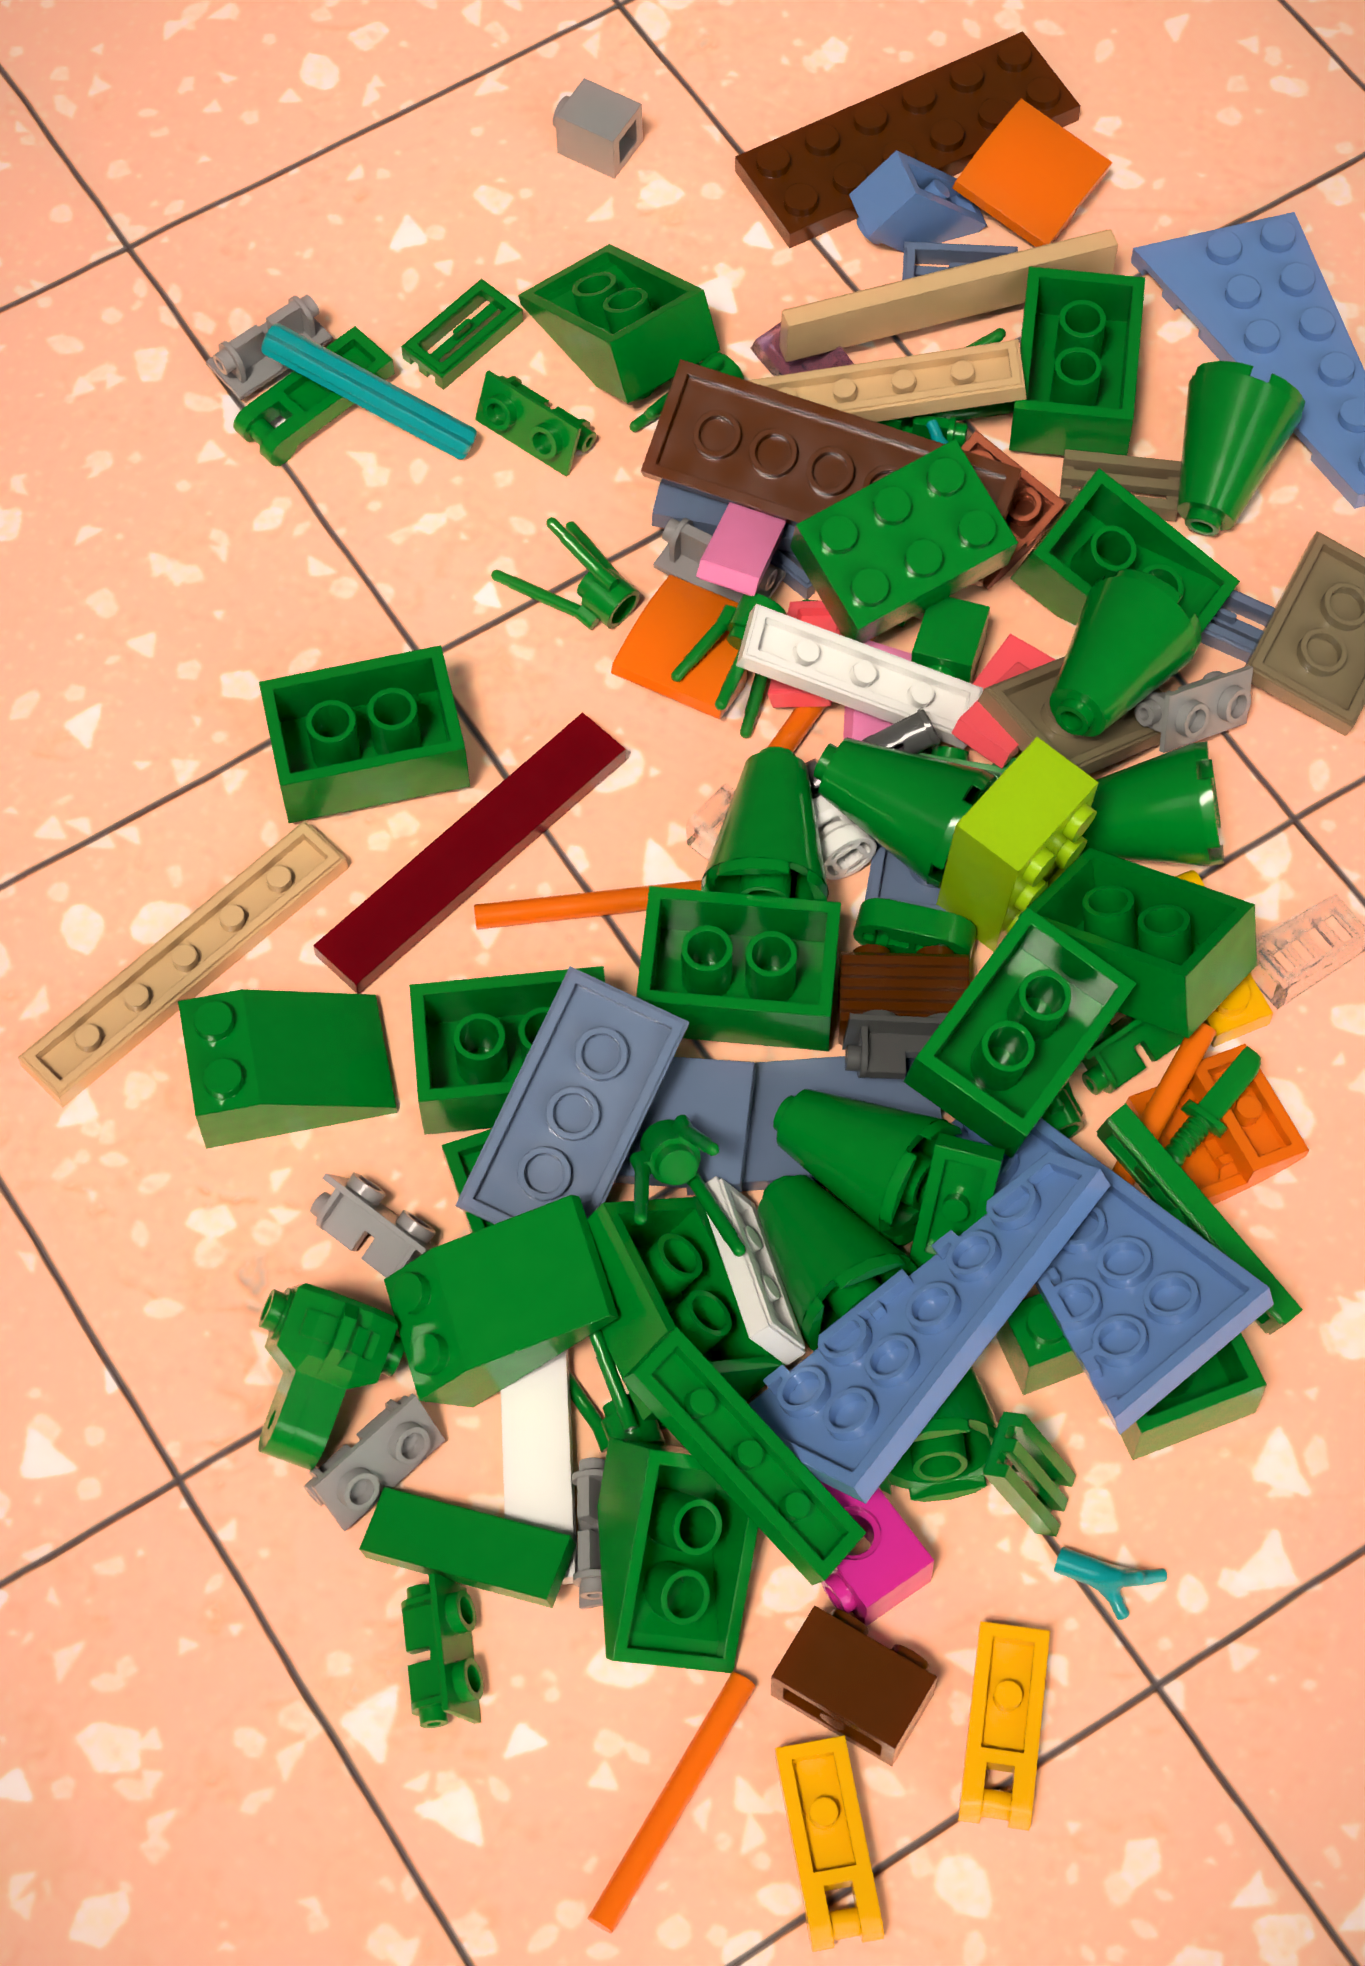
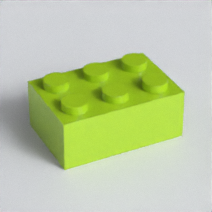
[936,737,1099,952]

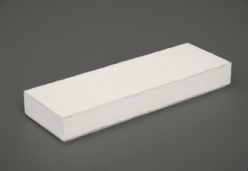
[705,1176,806,1365]

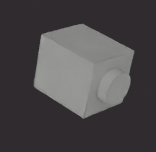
[552,78,643,179]

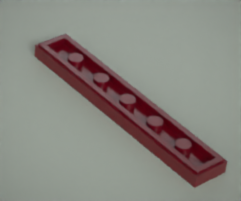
[313,712,626,994]

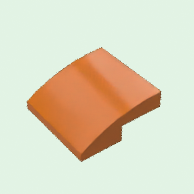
[952,98,1113,247]
[611,575,748,719]
[1126,1044,1309,1205]

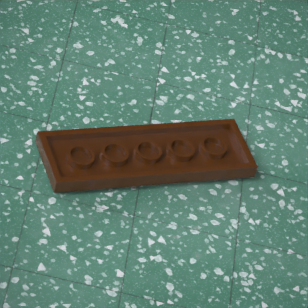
[735,31,1081,249]
[641,359,1022,587]

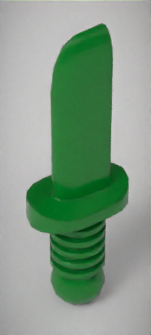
[1164,1046,1261,1167]

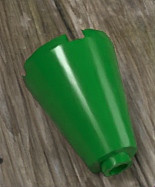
[1177,361,1305,536]
[1049,569,1202,737]
[813,737,997,889]
[1080,741,1225,867]
[701,747,829,901]
[773,1089,962,1246]
[757,1175,918,1351]
[879,1366,1008,1502]

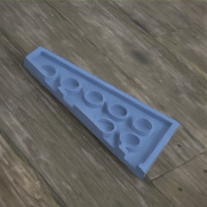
[1131,212,1365,509]
[952,1118,1274,1435]
[749,1150,1111,1504]

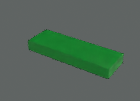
[359,1487,576,1608]

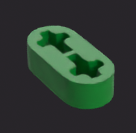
[853,898,977,961]

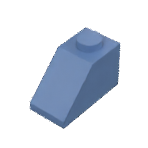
[849,150,987,252]

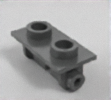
[842,1010,948,1079]

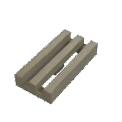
[1059,449,1181,522]

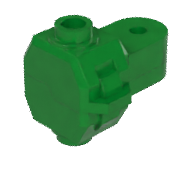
[258,1283,404,1470]

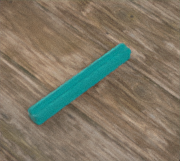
[261,323,477,459]

